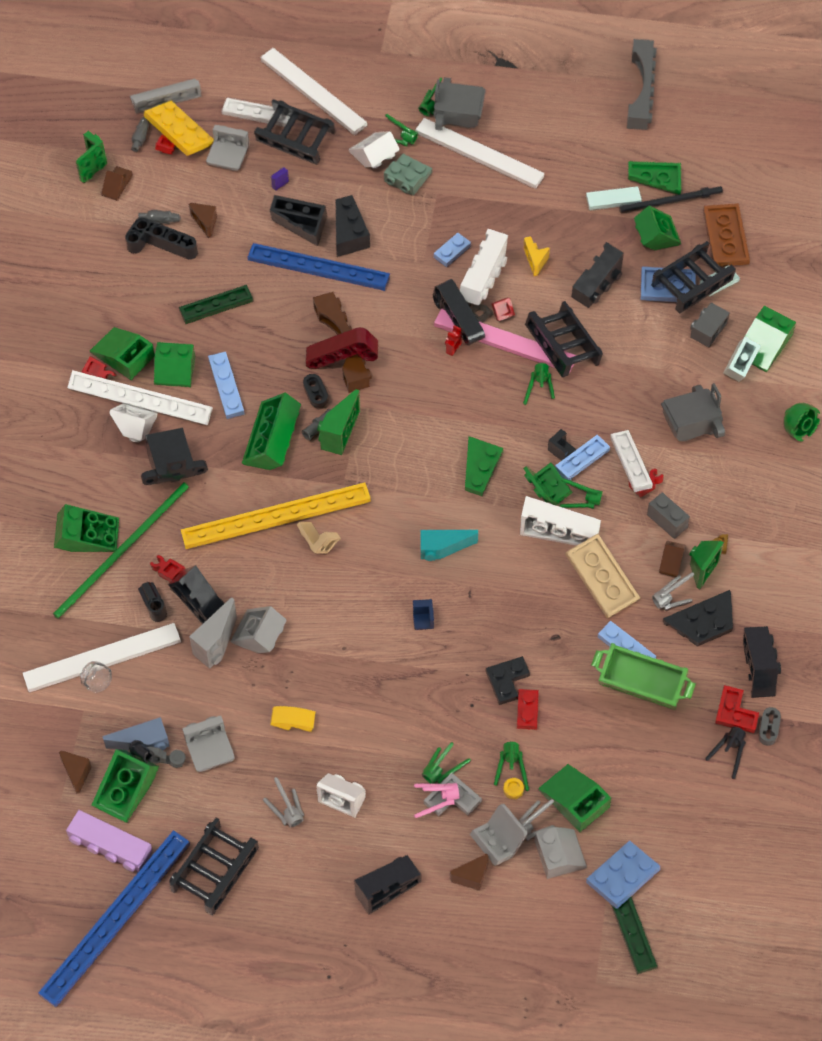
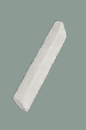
[222,98,290,127]
[610,430,653,492]

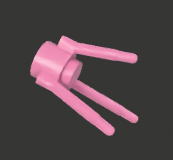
[414,783,459,818]

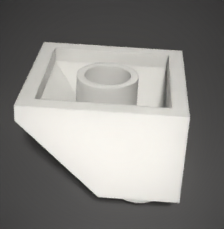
[110,403,158,442]

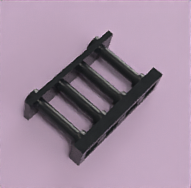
[254,99,336,165]
[651,241,736,314]
[525,301,603,378]
[169,817,259,916]

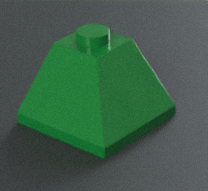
[689,541,724,589]

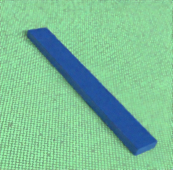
[248,243,390,291]

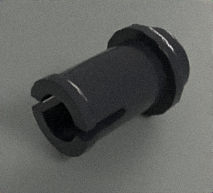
[129,740,154,763]

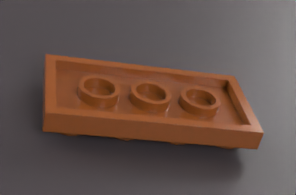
[703,203,750,267]

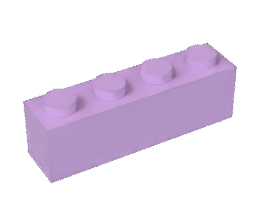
[66,810,153,872]

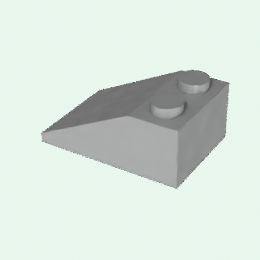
[189,597,237,669]

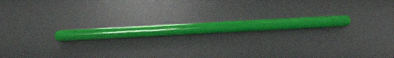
[53,482,189,619]

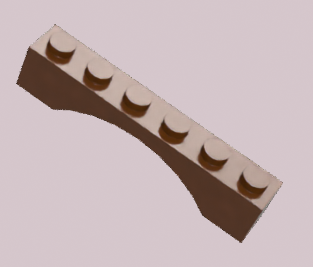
[313,292,372,393]

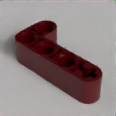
[306,327,378,369]

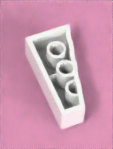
[460,229,508,305]
[520,496,601,546]

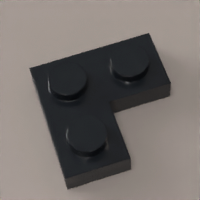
[486,656,530,705]

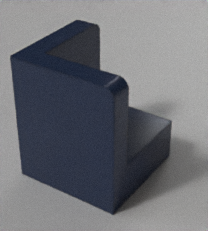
[413,599,434,630]

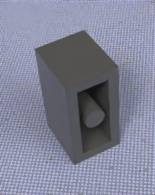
[690,303,730,347]
[647,492,690,539]

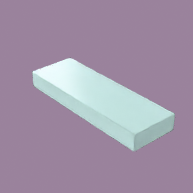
[586,186,642,210]

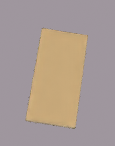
[565,533,640,619]

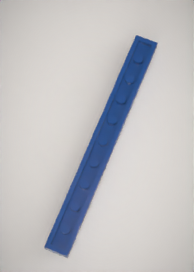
[38,830,190,1008]

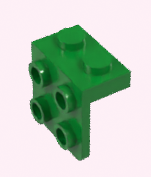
[76,131,107,183]
[523,462,573,506]

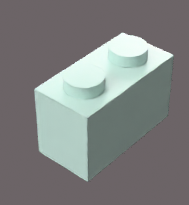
[723,337,761,382]

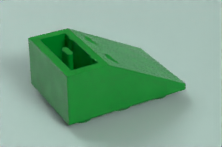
[90,327,155,380]
[54,504,119,552]
[538,764,612,832]

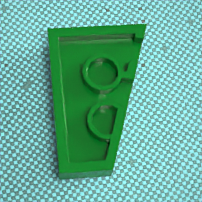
[628,161,681,194]
[465,436,503,497]

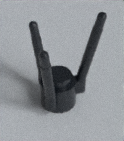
[705,727,746,779]

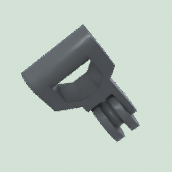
[147,747,185,768]

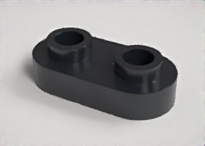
[303,374,328,408]

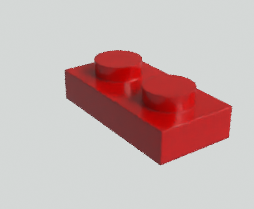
[517,689,539,730]

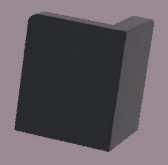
[548,429,576,461]

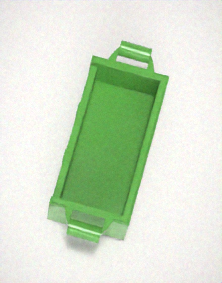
[591,643,696,710]

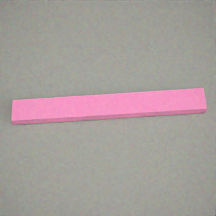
[434,309,577,373]

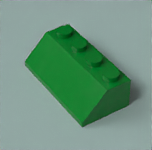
[242,392,301,470]

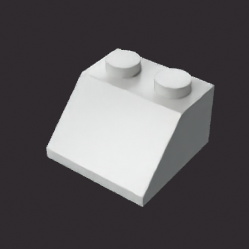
[349,131,400,169]
[317,773,366,818]

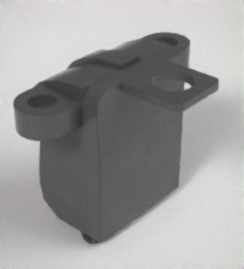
[434,77,486,130]
[661,383,725,442]

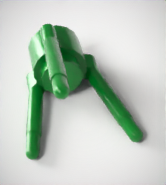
[418,78,442,116]
[385,114,418,146]
[523,363,555,405]
[560,478,603,509]
[422,742,471,784]
[494,742,529,791]

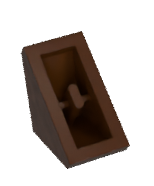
[189,203,217,238]
[659,541,685,577]
[59,751,91,794]
[450,853,489,891]

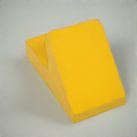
[523,236,550,276]

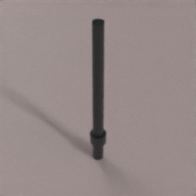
[619,186,723,213]

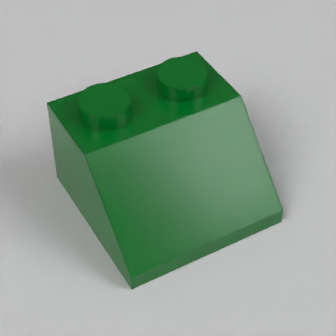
[634,206,682,250]
[154,342,196,387]

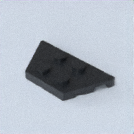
[663,590,733,647]

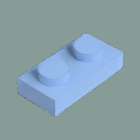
[434,233,471,267]

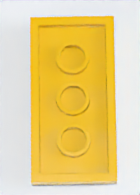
[144,100,214,156]

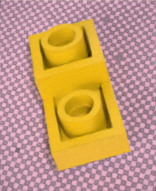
[270,706,315,732]

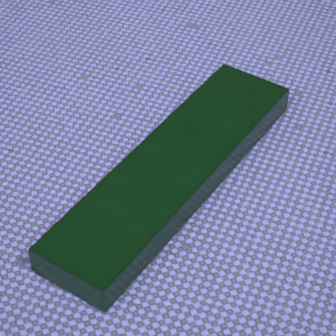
[179,284,253,325]
[611,897,658,975]

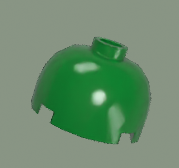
[783,403,820,441]

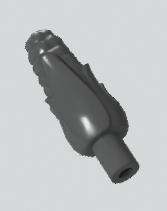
[131,117,149,152]
[138,210,181,224]

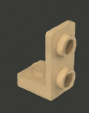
[297,522,341,553]

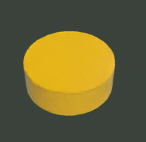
[503,778,524,799]

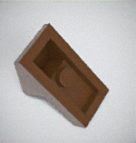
[101,166,133,201]

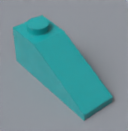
[420,530,478,561]

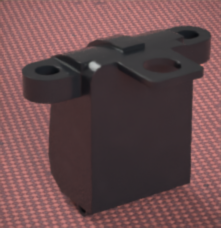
[141,428,208,485]

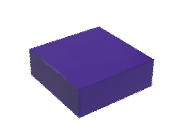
[271,167,289,191]

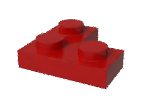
[715,685,759,733]

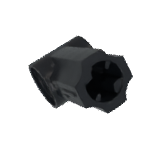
[138,582,167,622]

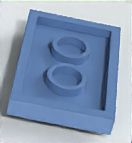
[640,267,696,302]
[586,841,660,909]

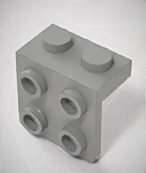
[206,125,249,171]
[182,715,235,772]
[470,804,527,866]

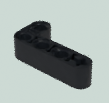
[125,217,198,260]
[433,279,485,346]

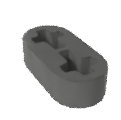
[759,707,781,746]

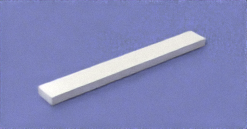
[261,48,367,135]
[415,118,544,189]
[68,370,213,425]
[23,623,181,693]

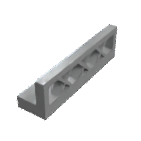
[130,79,202,114]

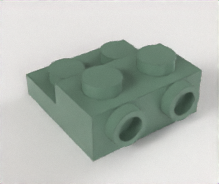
[384,154,432,196]

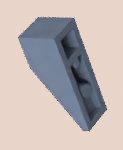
[102,717,170,751]

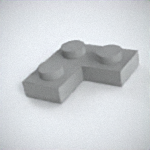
[424,773,482,816]

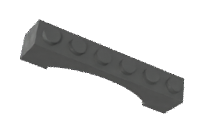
[627,39,657,130]

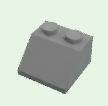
[230,606,286,653]
[534,827,587,879]

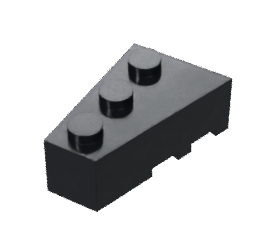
[335,195,370,257]

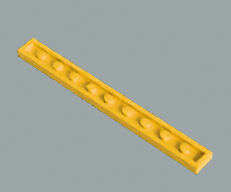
[181,482,371,549]

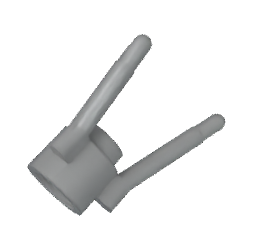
[652,572,694,611]
[263,777,304,827]
[518,799,555,841]

